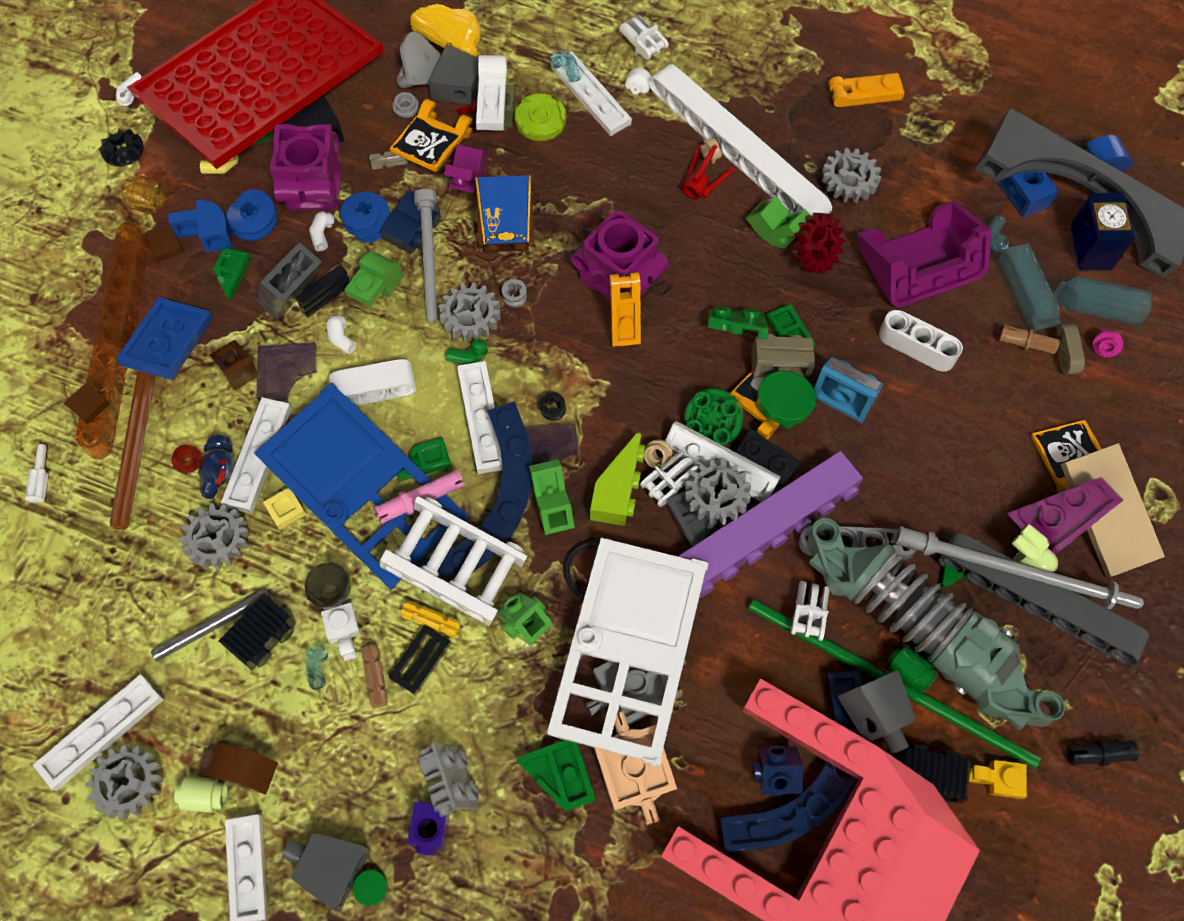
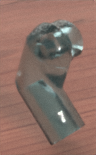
[551,51,581,83]
[988,215,1009,252]
[306,645,329,690]

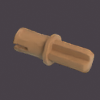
[999,324,1060,354]

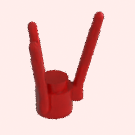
[681,145,735,200]

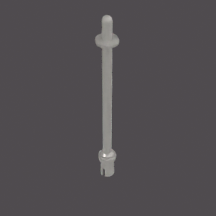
[895,526,1144,609]

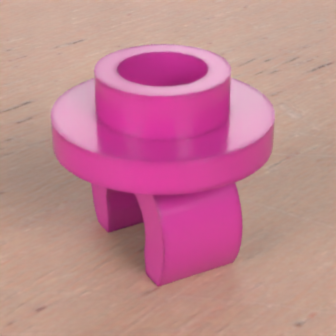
[1093,328,1124,357]

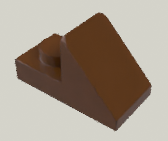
[210,340,258,390]

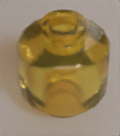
[122,175,167,214]

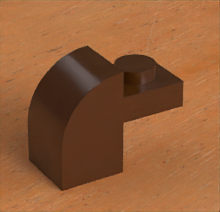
[197,742,278,795]

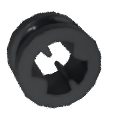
[539,392,566,421]

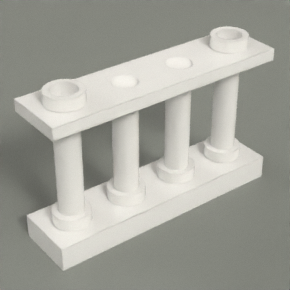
[380,496,527,626]

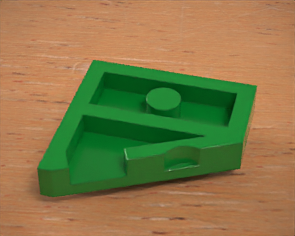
[707,306,768,339]
[516,740,598,812]

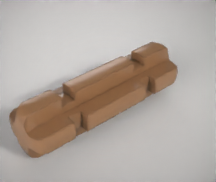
[361,645,388,708]

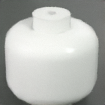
[625,68,651,94]

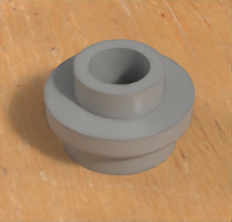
[393,92,419,118]

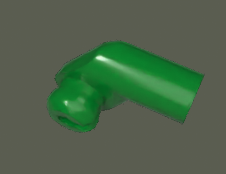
[446,338,488,365]

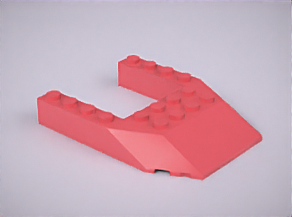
[661,679,980,921]

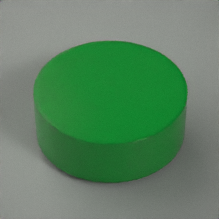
[353,870,388,907]

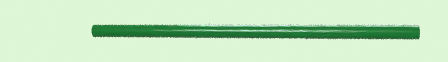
[748,599,1041,769]

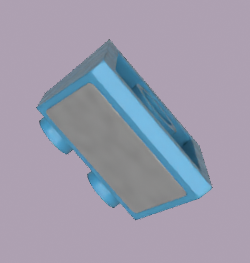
[814,357,884,423]

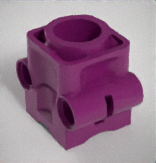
[270,124,342,210]
[571,211,669,302]

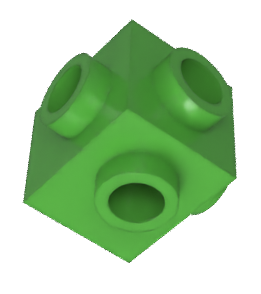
[497,592,553,646]

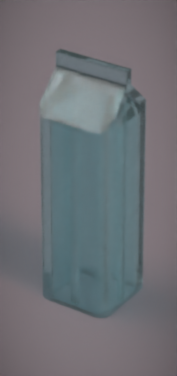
[998,243,1062,331]
[1051,276,1152,326]

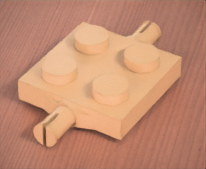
[594,711,677,825]

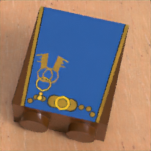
[475,175,534,253]

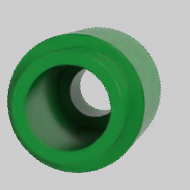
[887,647,938,693]

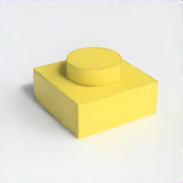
[263,488,306,530]

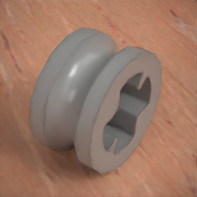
[502,279,527,308]

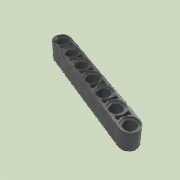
[939,533,1149,665]

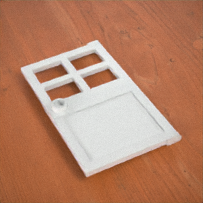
[547,538,709,767]

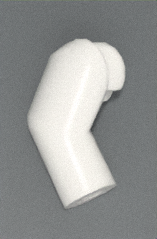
[116,72,142,106]
[309,211,334,251]
[326,315,357,355]

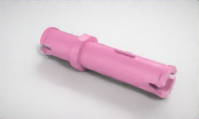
[374,469,465,525]

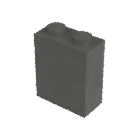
[256,242,322,321]

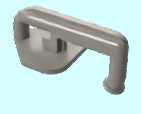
[397,31,441,88]

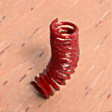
[457,99,478,115]

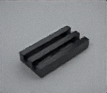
[296,265,350,318]
[388,625,451,696]

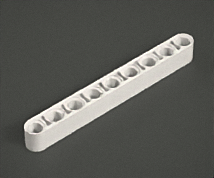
[649,64,832,215]

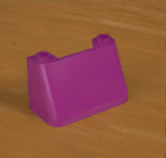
[857,200,992,307]

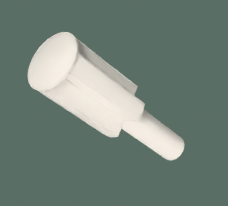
[25,444,48,503]

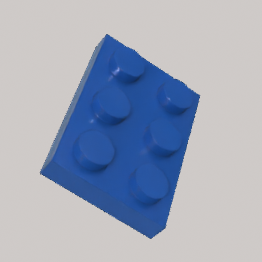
[117,297,213,380]

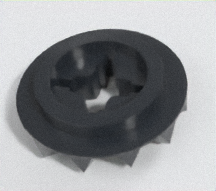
[99,129,144,166]

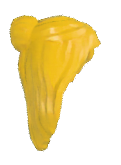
[410,4,481,57]

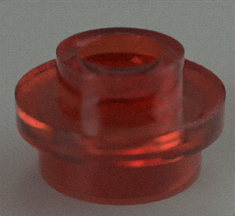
[171,445,202,474]

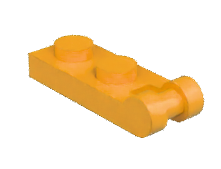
[828,73,905,107]
[609,272,641,347]

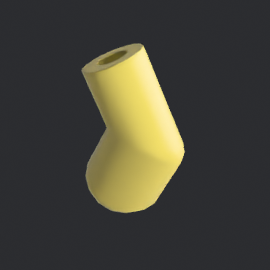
[200,155,239,174]

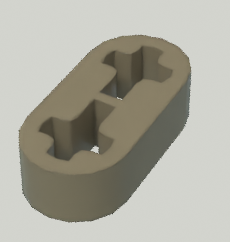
[1055,324,1085,375]

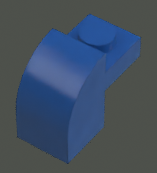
[1074,135,1134,186]
[168,200,233,252]

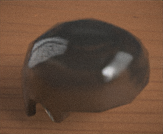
[304,562,352,609]

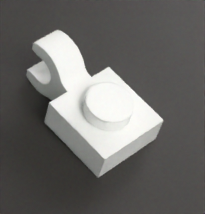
[321,603,361,661]

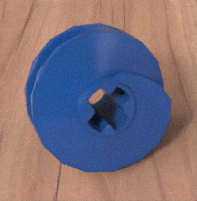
[227,189,278,241]
[340,192,390,243]

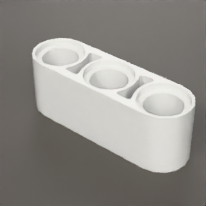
[879,310,963,371]
[329,359,416,406]

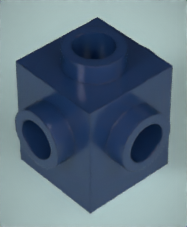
[752,745,803,796]

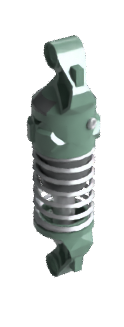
[807,518,1065,730]

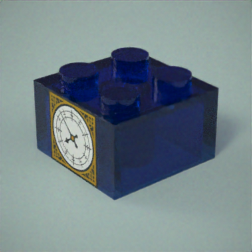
[1070,193,1135,271]

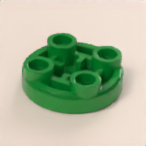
[756,371,816,429]
[684,389,744,446]

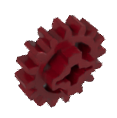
[793,212,845,274]

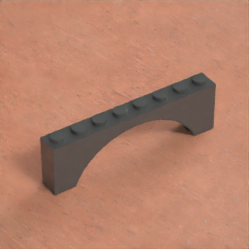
[975,108,1184,278]

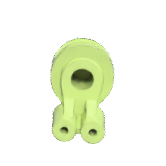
[1011,524,1058,573]

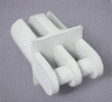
[619,14,668,60]
[640,449,699,507]
[791,581,830,641]

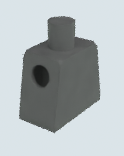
[429,45,479,104]
[838,670,915,754]
[282,833,371,912]

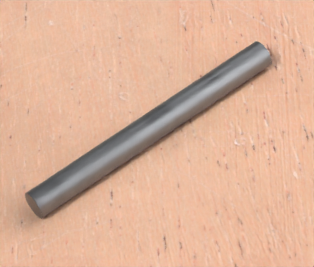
[151,588,272,662]

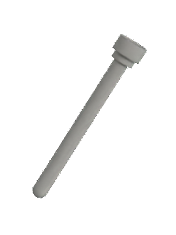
[414,189,437,322]

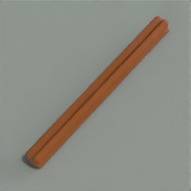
[110,371,155,530]

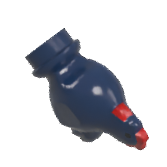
[198,435,234,499]

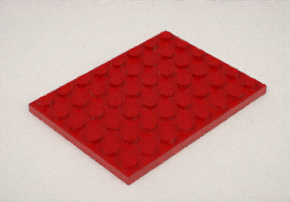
[127,0,385,169]

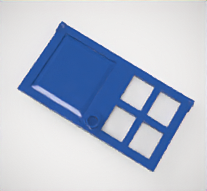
[254,383,470,590]

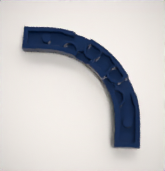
[413,401,532,593]
[719,670,862,854]

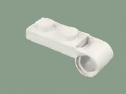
[476,55,507,130]

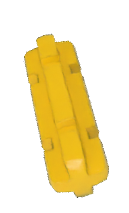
[401,600,461,637]

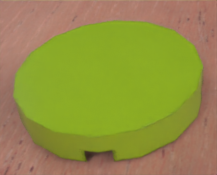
[515,94,566,141]

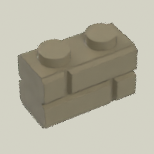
[751,334,815,380]

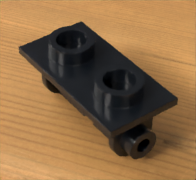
[735,429,801,486]

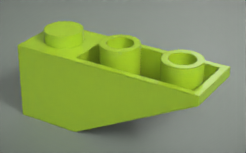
[590,433,646,526]

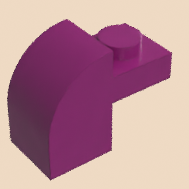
[444,145,489,193]

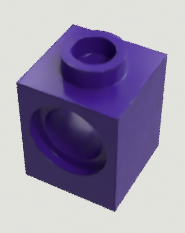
[407,802,450,856]

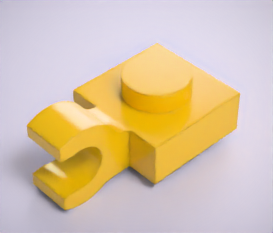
[969,760,1027,799]

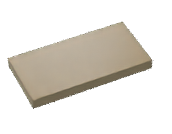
[1061,443,1165,577]

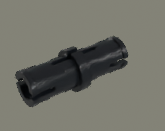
[1066,740,1139,766]

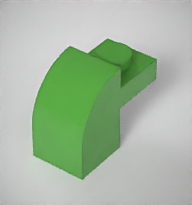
[746,196,810,248]
[344,251,403,307]
[529,459,575,535]

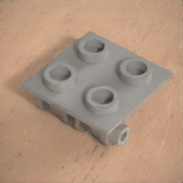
[418,742,480,817]

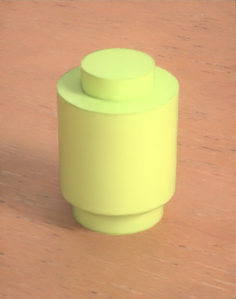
[174,776,228,813]

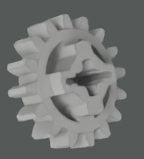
[822,148,881,203]
[439,283,501,342]
[685,460,751,525]
[179,503,250,570]
[86,744,164,820]

